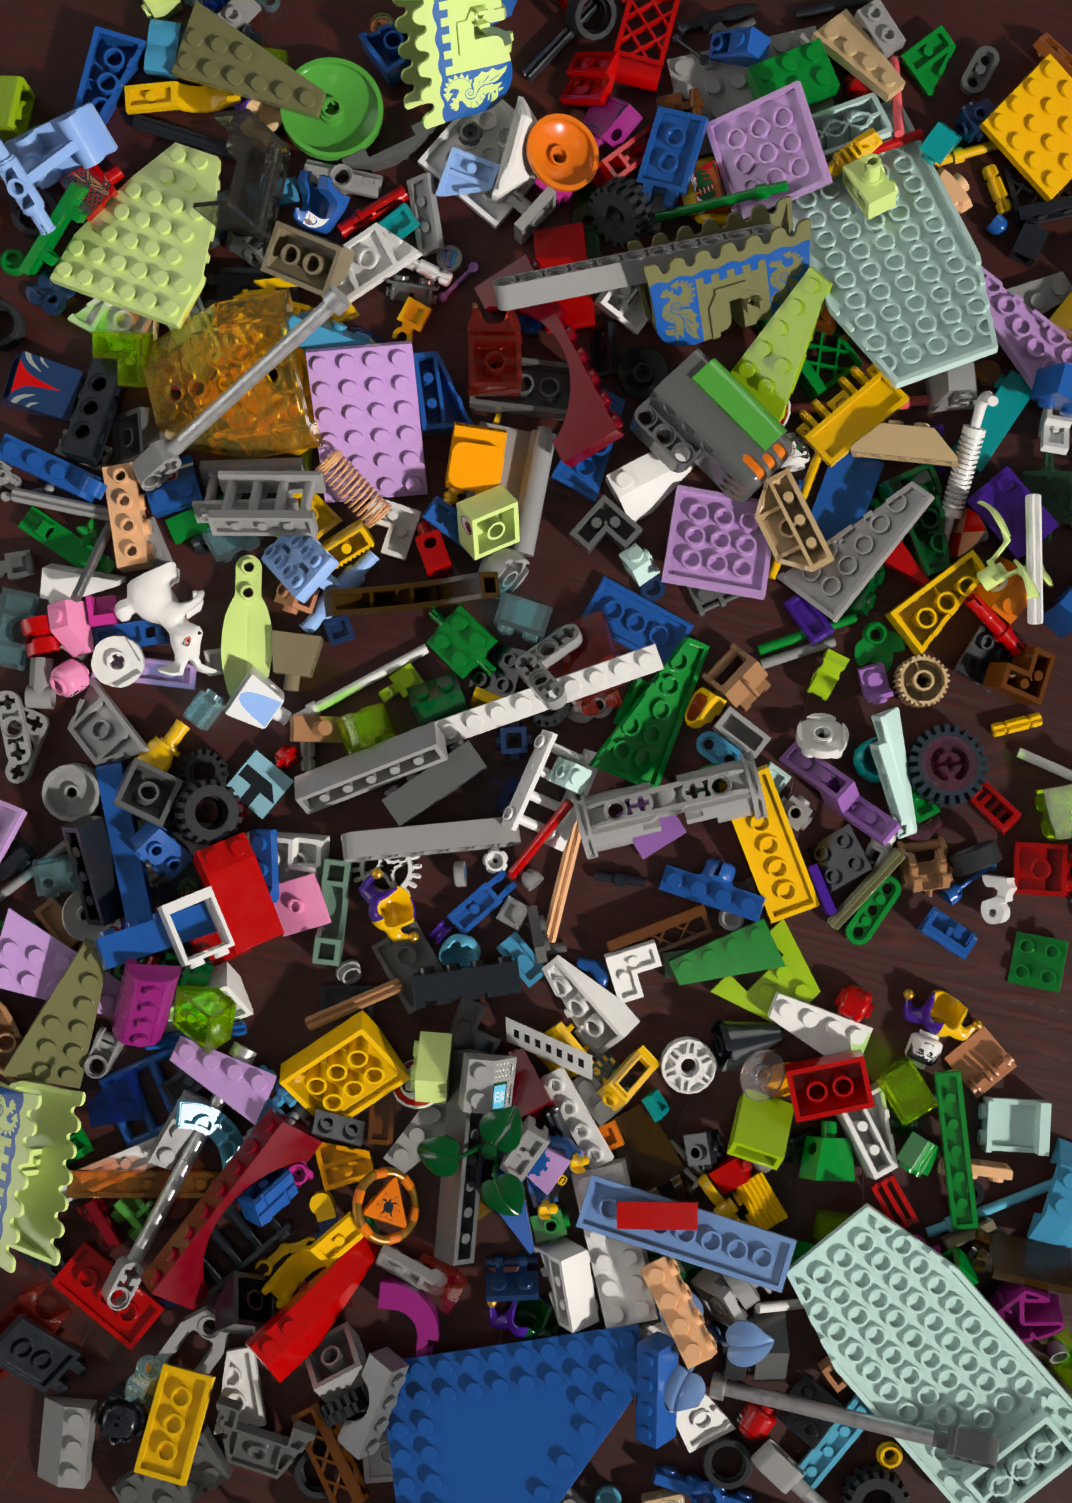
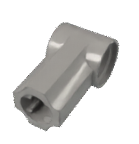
[25,657,56,709]

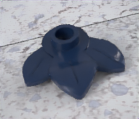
[25,268,76,316]

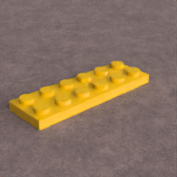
[718,764,820,924]

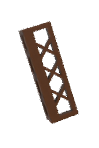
[606,903,713,954]
[291,1399,371,1503]

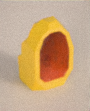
[685,686,727,729]

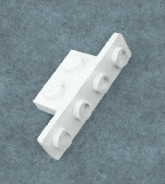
[541,1067,614,1169]

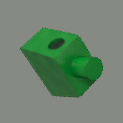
[799,1120,855,1181]

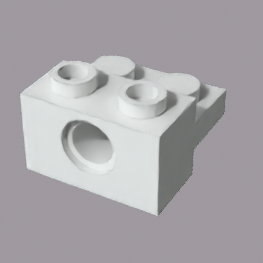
[594,285,648,335]

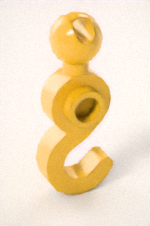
[697,1173,749,1224]

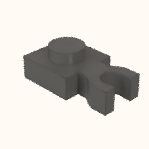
[0,550,36,580]

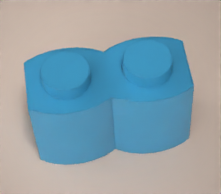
[144,19,185,80]

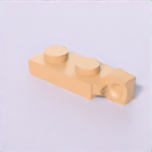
[936,1156,1013,1183]

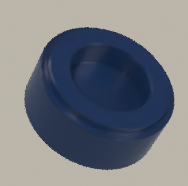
[639,576,666,602]

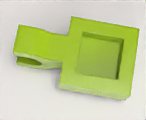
[379,663,424,703]

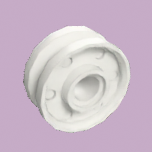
[660,1036,716,1094]

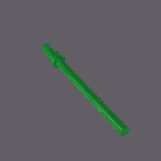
[652,180,789,224]

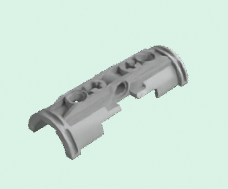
[572,751,767,860]

